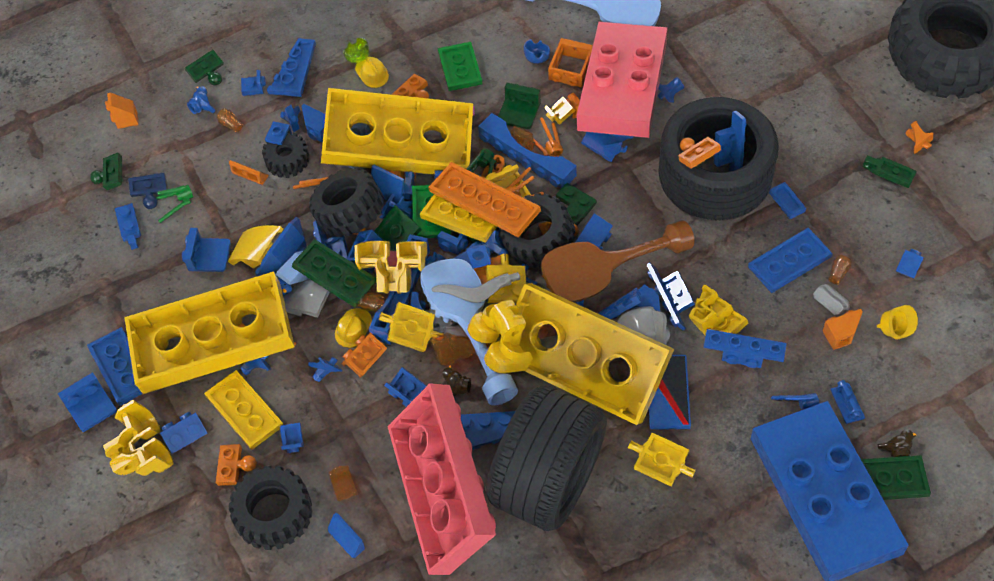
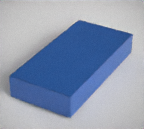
[769,182,806,219]

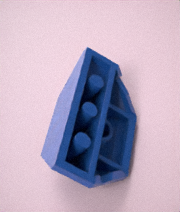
[255,217,307,277]

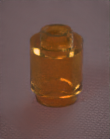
[357,292,386,312]

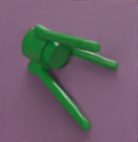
[156,184,193,223]

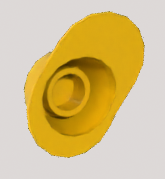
[355,57,389,88]
[876,305,918,340]
[335,308,372,348]

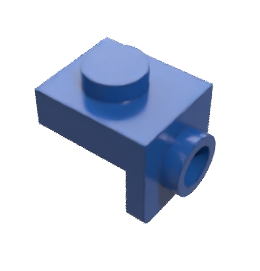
[438,231,468,255]
[896,249,924,279]
[280,423,304,453]

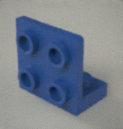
[58,372,117,432]

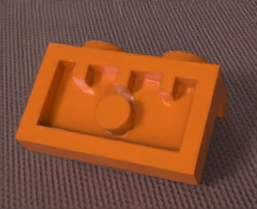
[341,333,387,378]

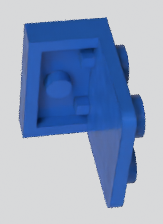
[182,228,231,272]

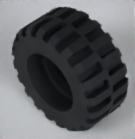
[309,168,384,237]
[499,193,575,268]
[229,465,312,550]

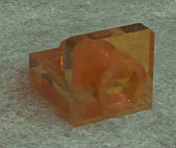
[511,126,535,151]
[328,465,358,501]

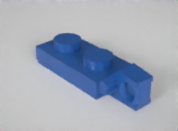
[115,203,141,250]

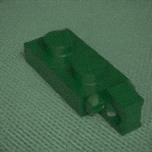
[862,155,917,188]

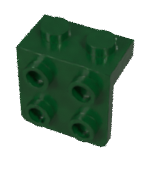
[498,82,541,129]

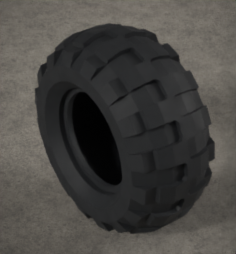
[888,0,994,99]

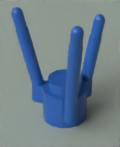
[771,393,819,409]

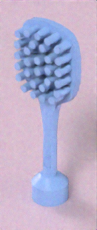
[526,0,661,26]
[420,259,518,406]

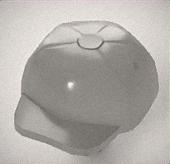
[617,306,670,345]

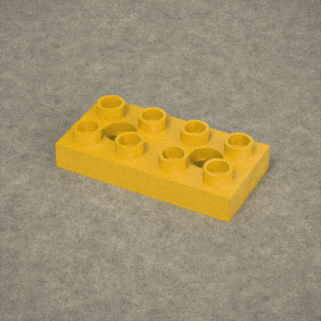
[321,88,473,175]
[124,271,295,394]
[516,283,674,425]

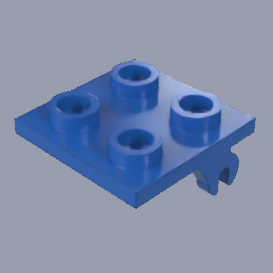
[581,132,634,162]
[371,165,404,219]

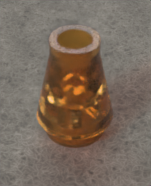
[217,108,243,132]
[828,255,852,285]

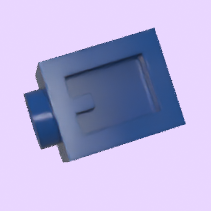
[241,70,266,96]

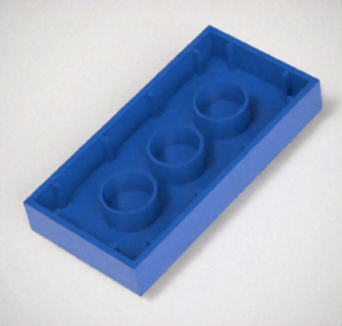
[751,401,909,581]

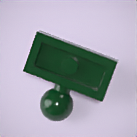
[185,50,224,85]
[90,153,122,190]

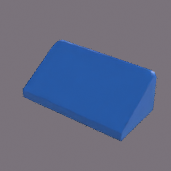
[328,513,365,558]

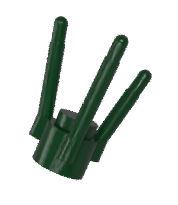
[467,148,496,174]

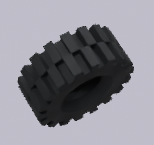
[262,131,309,178]

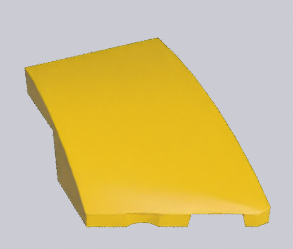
[227,225,284,269]
[689,285,749,336]

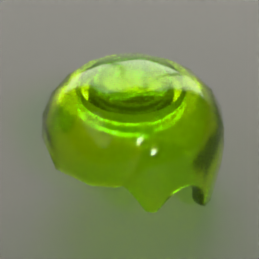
[343,38,369,63]

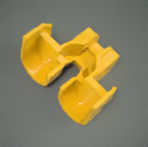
[355,241,427,294]
[467,300,533,373]
[103,400,173,476]

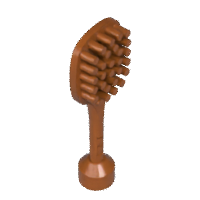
[541,220,694,303]

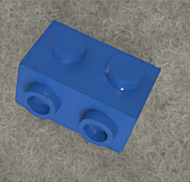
[384,367,427,407]
[160,411,208,454]

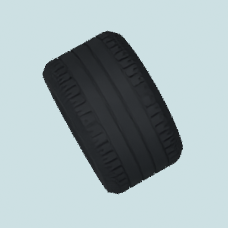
[658,97,779,221]
[486,385,607,531]

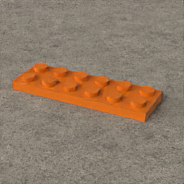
[428,162,541,237]

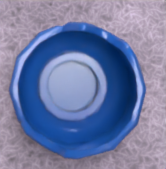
[524,39,551,64]

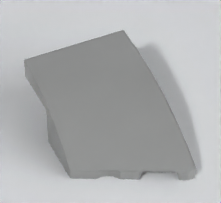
[283,280,330,318]

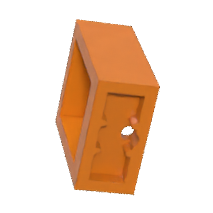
[548,38,593,88]

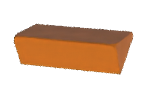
[229,160,269,185]

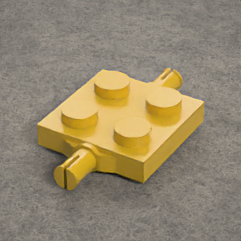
[486,254,526,304]
[379,302,444,352]
[628,433,696,487]

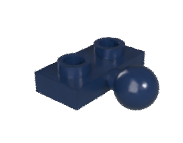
[128,173,168,209]

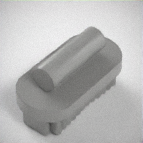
[813,284,850,316]

